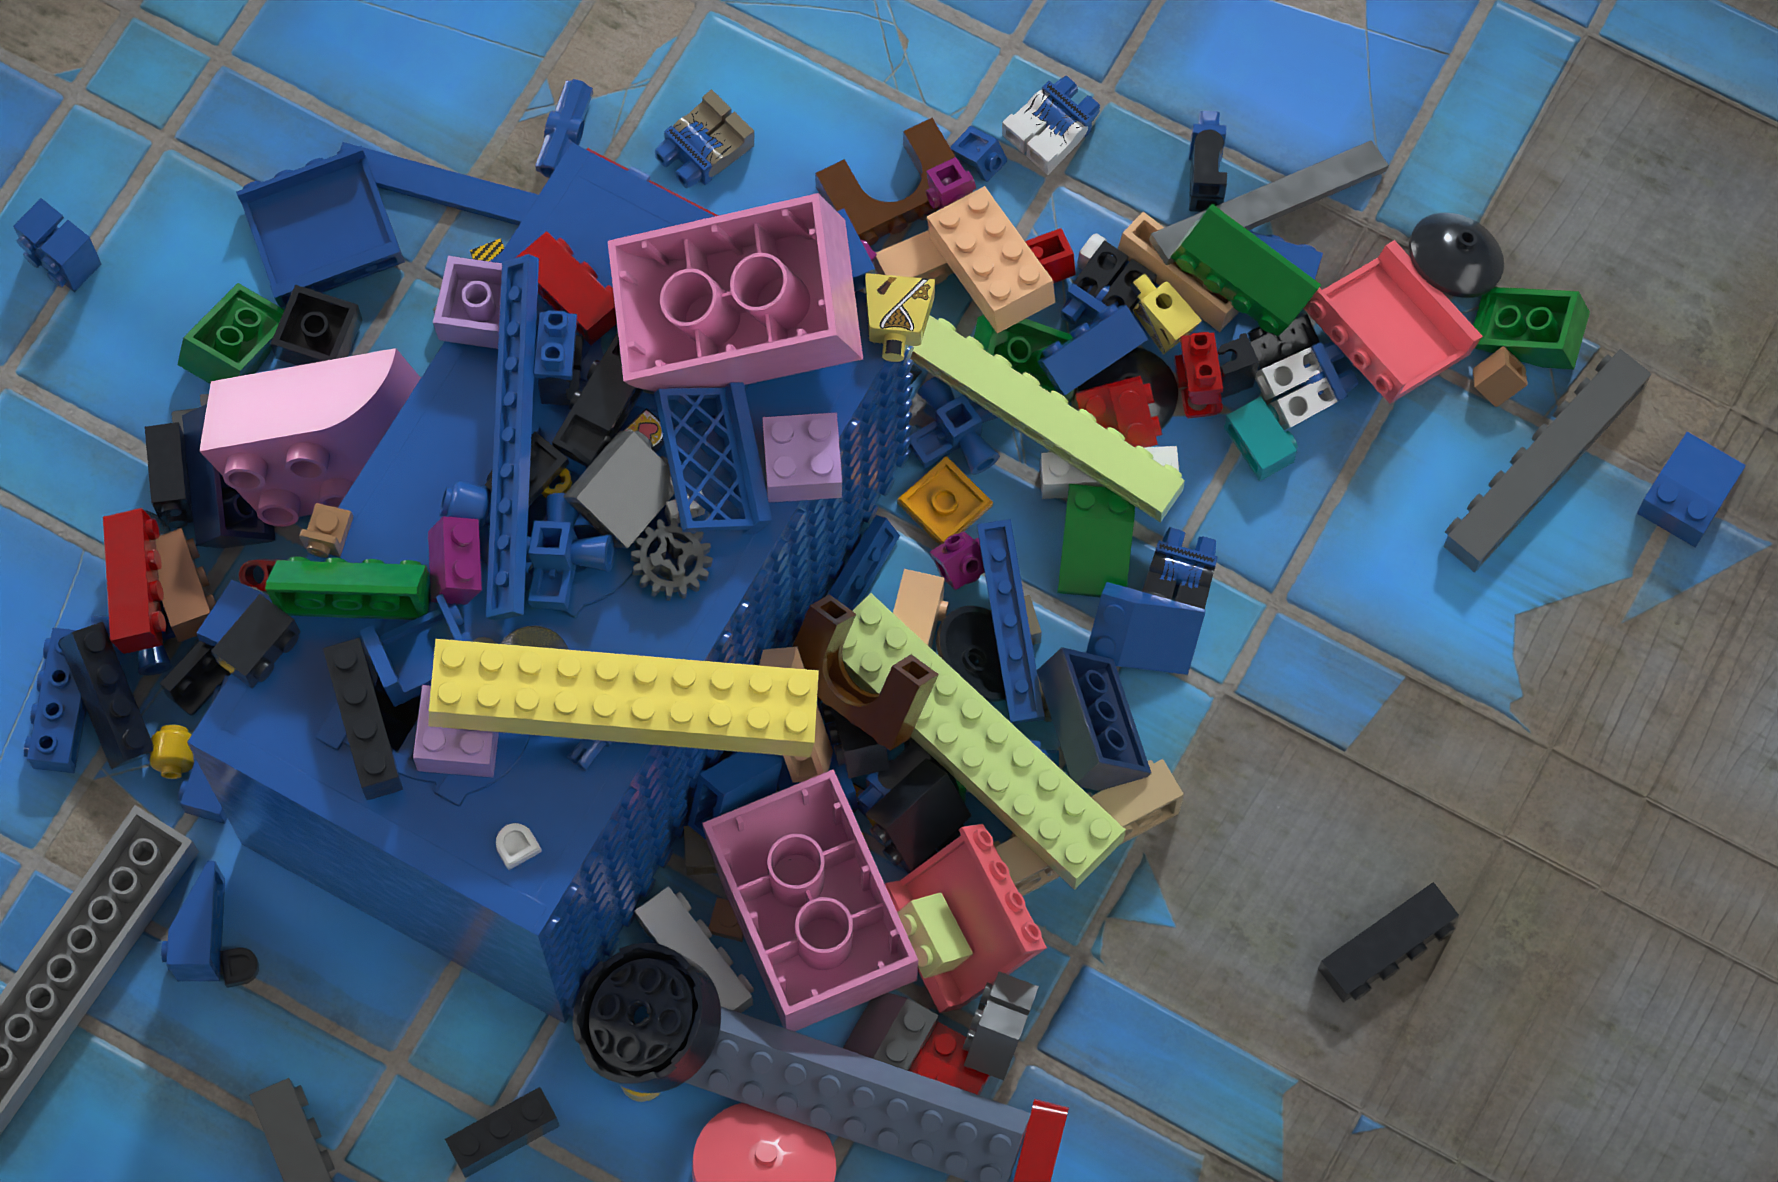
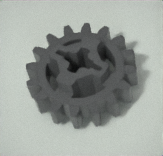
[631,518,713,601]

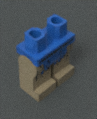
[655,89,754,189]

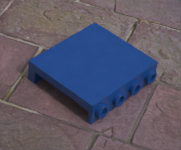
[236,146,405,308]

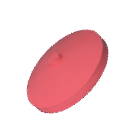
[692,1103,836,1182]

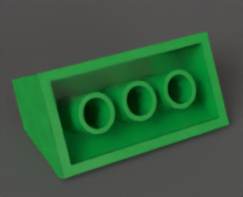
[1170,204,1321,337]
[265,556,430,620]

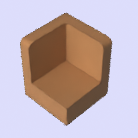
[1473,346,1528,407]

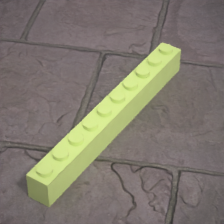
[911,315,1185,523]

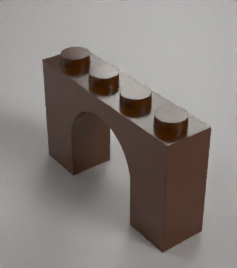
[815,117,955,246]
[792,594,939,751]

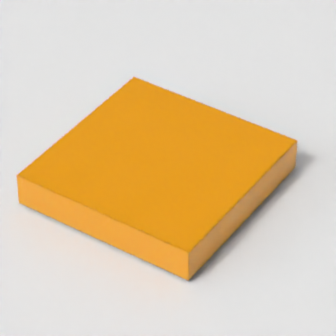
[897,456,993,545]

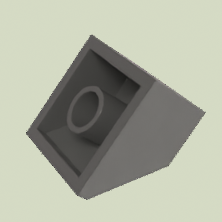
[843,993,939,1071]

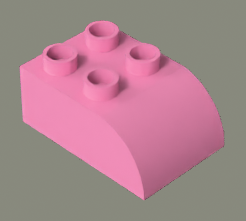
[608,193,863,391]
[200,348,421,527]
[702,769,918,1032]

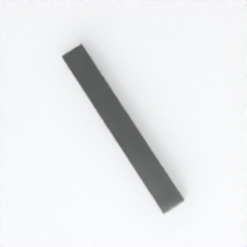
[1149,140,1389,265]

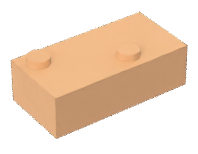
[893,569,949,648]

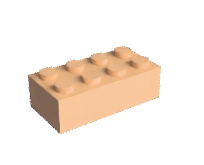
[927,186,1055,334]

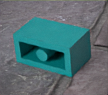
[1224,396,1298,481]

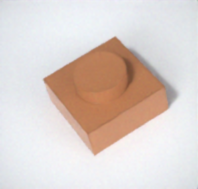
[708,897,744,942]

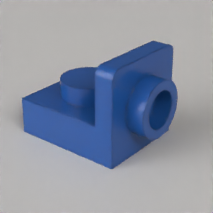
[950,126,1007,182]

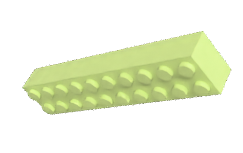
[842,593,1126,890]

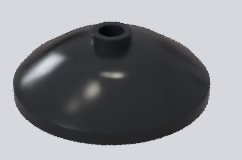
[1408,212,1504,298]
[1077,347,1178,430]
[936,606,1006,702]

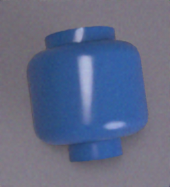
[439,481,491,532]

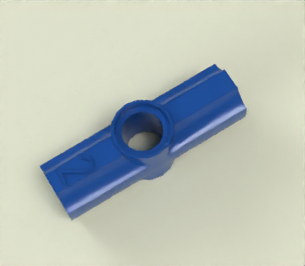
[535,79,593,178]

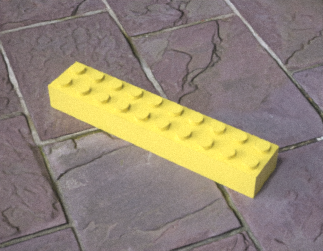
[428,639,819,757]

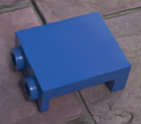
[359,594,473,707]

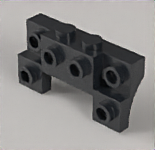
[552,332,644,469]

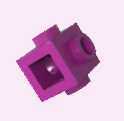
[925,157,976,210]
[930,531,984,590]

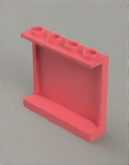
[1304,240,1483,404]
[885,824,1047,1013]

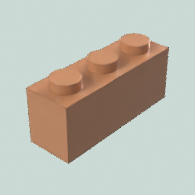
[156,528,216,642]

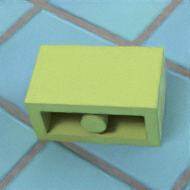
[897,892,973,979]

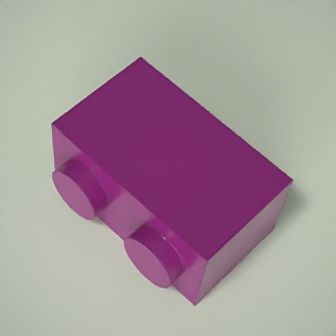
[428,516,482,605]

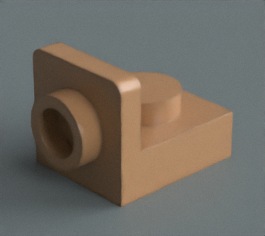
[299,503,354,558]

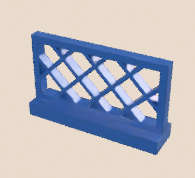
[654,382,773,534]

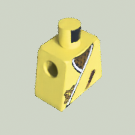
[865,273,935,362]
[1130,274,1202,355]

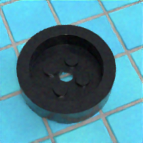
[573,943,721,1093]

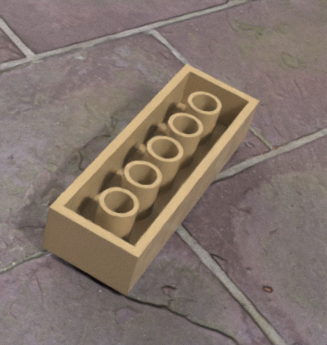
[993,759,1184,896]

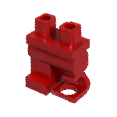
[1174,332,1223,418]

